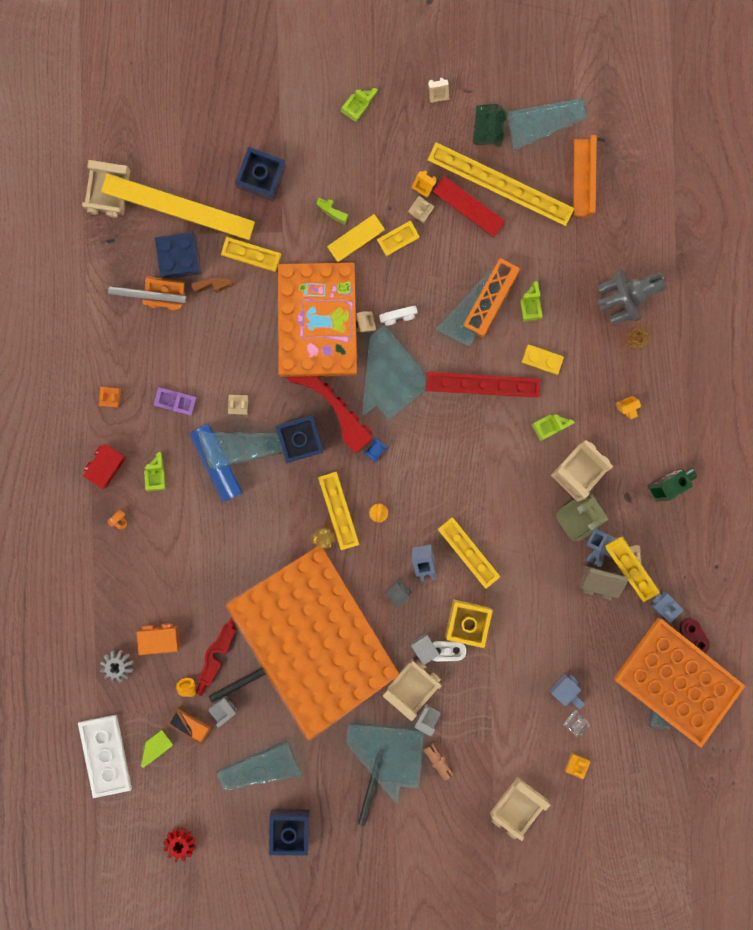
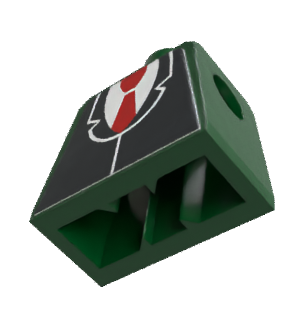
[647,468,697,502]

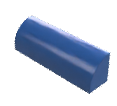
[189,424,243,503]

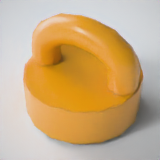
[369,503,388,523]
[176,678,196,697]

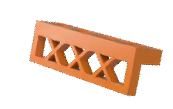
[572,135,597,217]
[463,258,520,339]

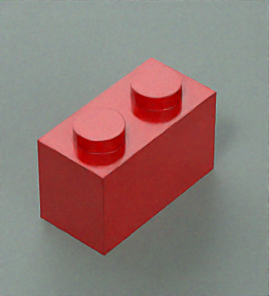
[83,444,127,489]

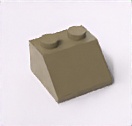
[578,565,629,600]

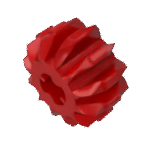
[163,828,196,862]

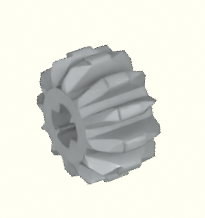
[100,650,133,683]

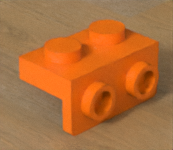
[143,276,185,310]

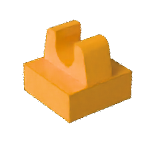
[411,171,437,197]
[615,396,641,420]
[565,753,590,779]

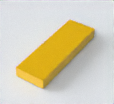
[327,214,385,263]
[221,237,282,273]

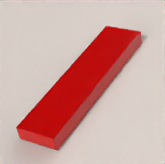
[432,176,506,238]

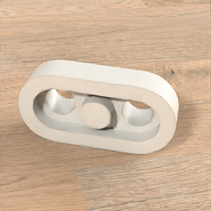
[379,306,418,326]
[432,641,466,661]

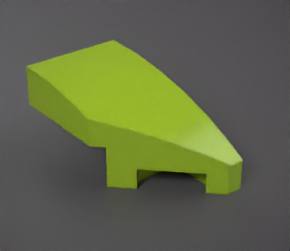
[341,88,378,122]
[316,198,348,225]
[520,281,543,322]
[531,414,574,441]
[144,452,166,492]
[141,730,173,768]

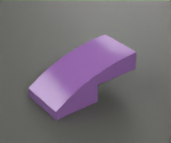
[153,387,196,416]

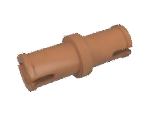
[422,742,453,781]

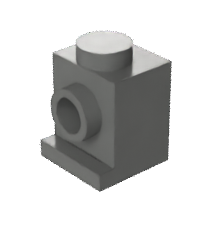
[385,579,412,608]

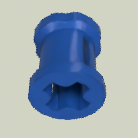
[363,438,388,463]

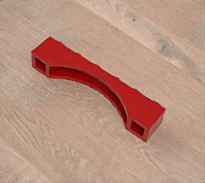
[278,367,372,454]

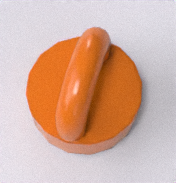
[107,510,127,530]

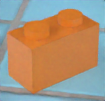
[137,623,180,655]

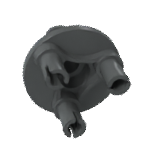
[598,269,668,326]

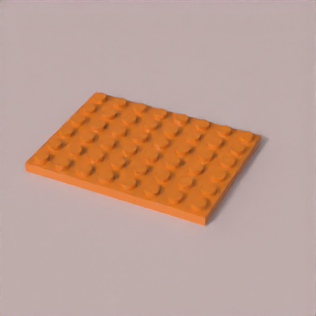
[225,545,399,741]

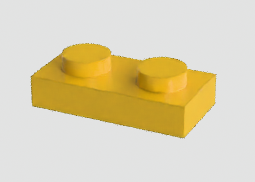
[377,221,420,257]
[521,344,564,375]

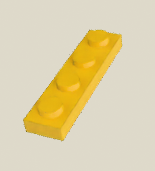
[318,472,359,550]
[438,517,500,589]
[605,537,660,602]

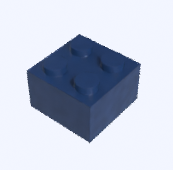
[235,147,286,201]
[155,232,202,279]
[275,415,324,463]
[269,810,309,856]

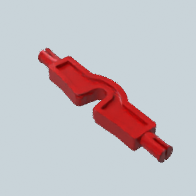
[196,616,236,696]

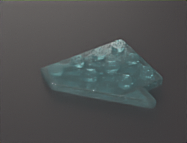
[362,325,426,420]

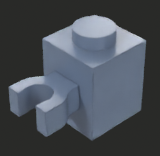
[586,528,617,567]
[412,544,435,582]
[650,592,683,623]
[549,674,585,709]

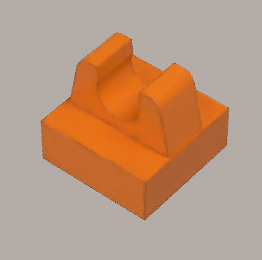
[98,387,121,408]

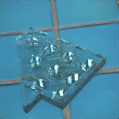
[346,723,424,803]

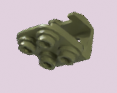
[556,493,608,541]

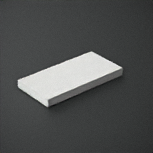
[78,714,132,798]

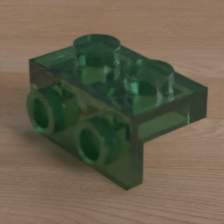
[473,104,506,147]

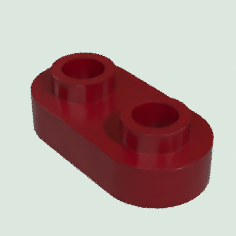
[679,618,710,653]

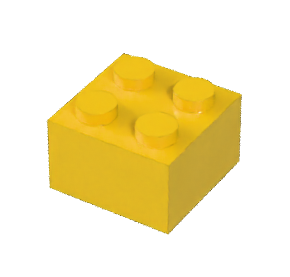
[445,599,493,648]

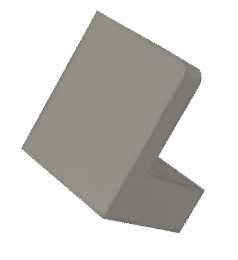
[410,633,439,665]
[209,695,238,728]
[414,704,441,736]

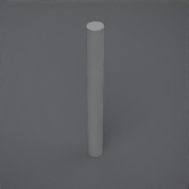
[108,286,187,303]

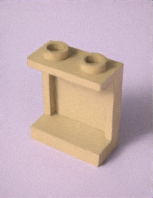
[82,160,131,218]
[551,440,613,502]
[382,658,442,721]
[490,777,550,841]

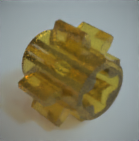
[625,327,650,350]
[311,528,335,548]

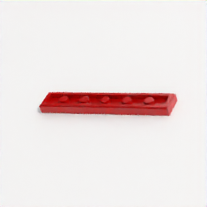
[425,372,540,398]

